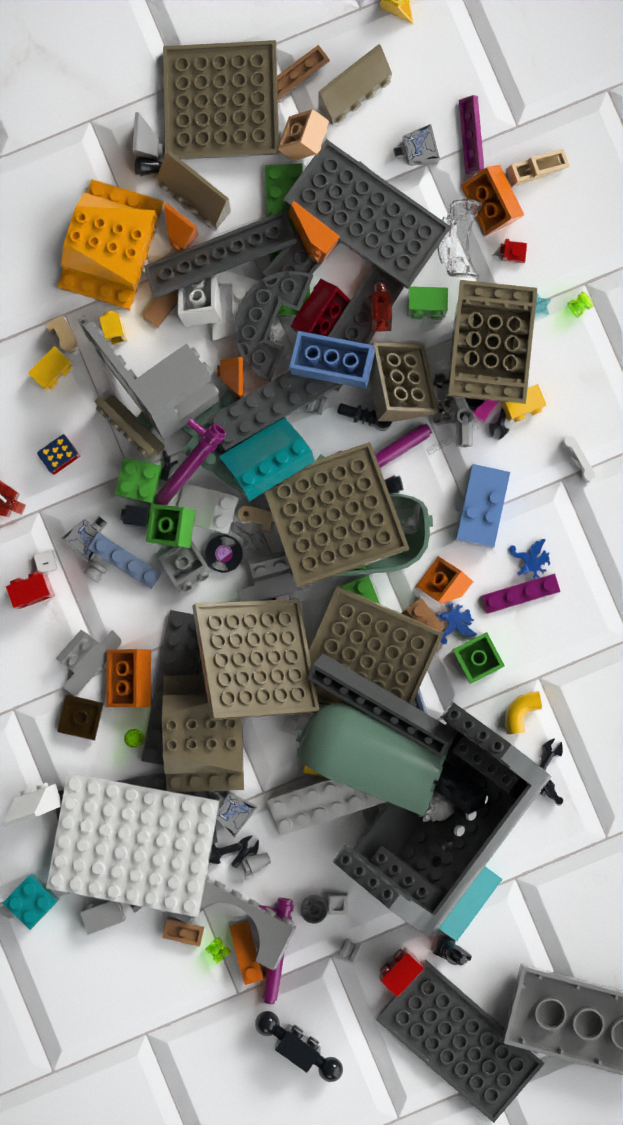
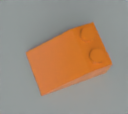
[288,201,340,263]

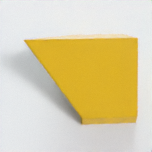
[380,0,414,24]

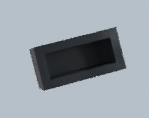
[120,505,150,529]

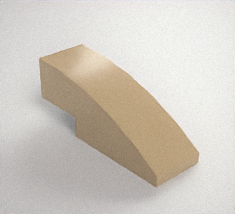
[505,149,570,187]

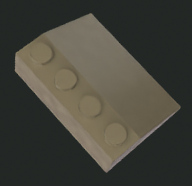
[318,44,392,125]
[157,150,231,229]
[369,342,439,422]

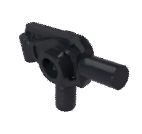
[540,780,563,806]

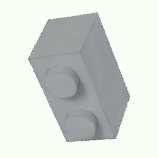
[80,899,126,935]

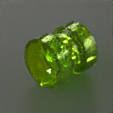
[567,291,594,318]
[124,728,145,748]
[205,936,231,964]

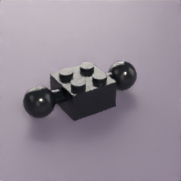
[255,1011,343,1082]

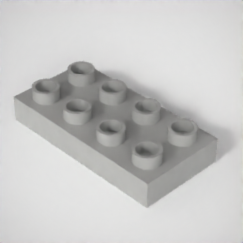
[501,963,623,1075]

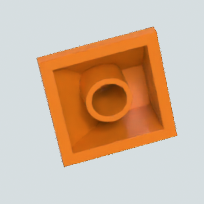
[164,203,199,251]
[217,357,244,399]
[415,556,474,604]

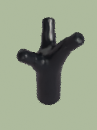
[160,450,178,481]

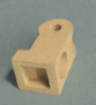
[46,315,78,353]
[238,506,274,532]

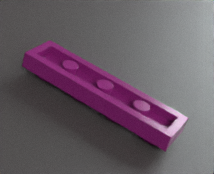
[459,95,484,175]
[481,574,561,614]

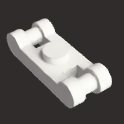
[562,435,595,482]

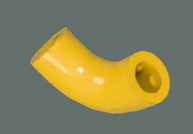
[505,691,542,734]

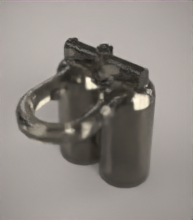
[433,396,464,426]

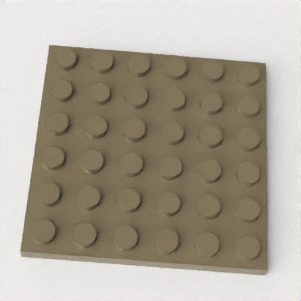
[163,40,279,159]
[264,442,409,589]
[309,585,444,705]
[192,599,320,720]

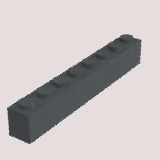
[307,654,457,757]

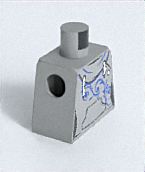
[393,124,440,166]
[61,516,108,563]
[211,792,257,838]

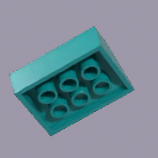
[219,417,315,501]
[439,866,503,941]

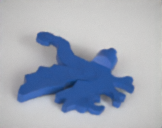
[509,539,550,579]
[436,603,477,645]

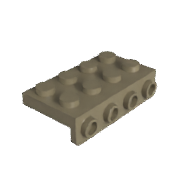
[94,395,165,460]

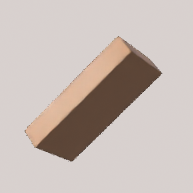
[143,291,178,328]

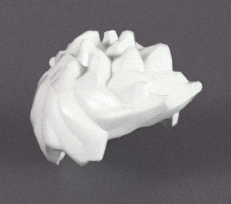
[418,790,456,822]

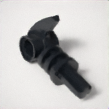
[337,403,392,431]
[433,935,472,966]

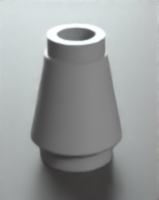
[241,852,271,875]

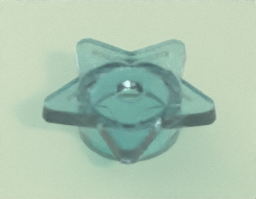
[535,293,551,317]

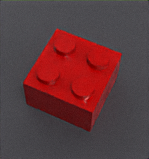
[6,571,55,609]
[379,947,424,997]

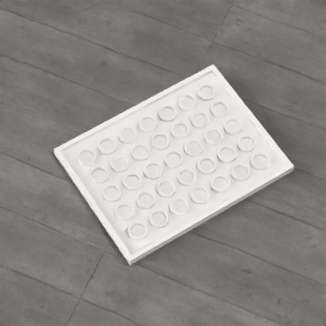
[46,773,220,917]

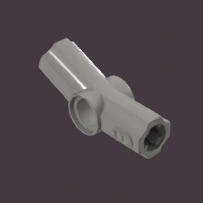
[445,393,474,448]

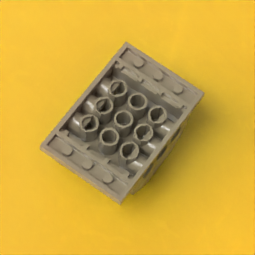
[448,280,538,404]
[162,675,244,792]

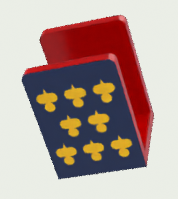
[37,434,81,475]

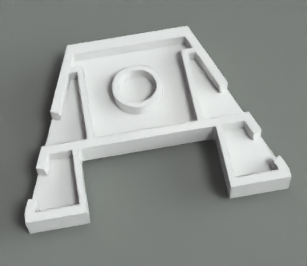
[213,271,259,341]

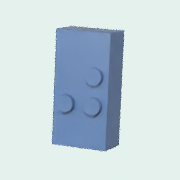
[289,331,375,389]
[455,464,510,548]

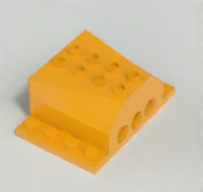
[57,179,164,310]

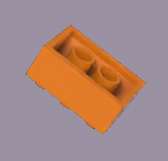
[460,164,524,236]
[106,649,151,708]

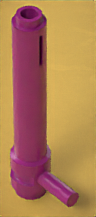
[155,418,226,505]
[337,423,432,468]
[259,898,294,1004]

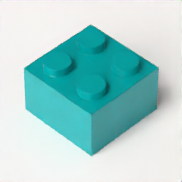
[2,873,60,930]

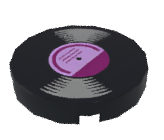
[205,535,243,573]

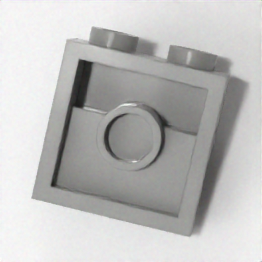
[158,540,212,592]

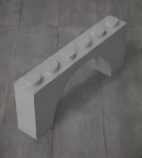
[171,875,297,970]

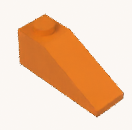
[229,920,264,985]

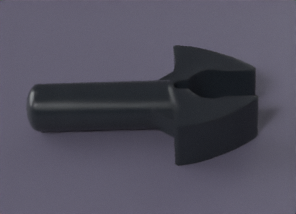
[489,408,510,440]
[540,738,563,771]
[231,835,259,868]
[209,843,241,864]

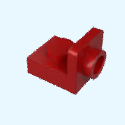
[499,239,527,263]

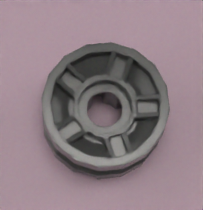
[301,895,328,924]

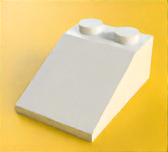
[178,274,221,327]
[178,483,239,535]
[2,783,62,827]

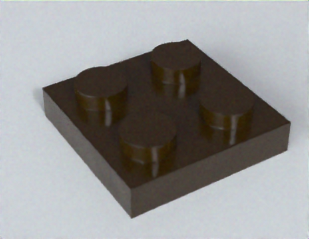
[57,694,104,741]

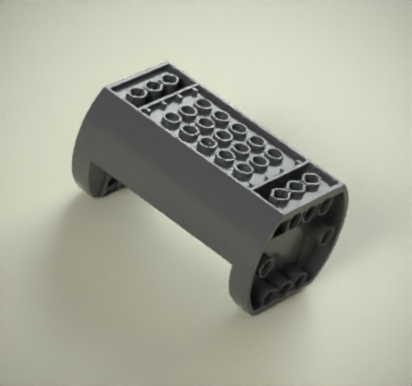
[333,702,552,937]

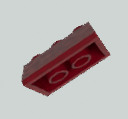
[290,278,351,337]

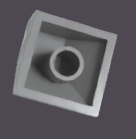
[132,112,163,161]

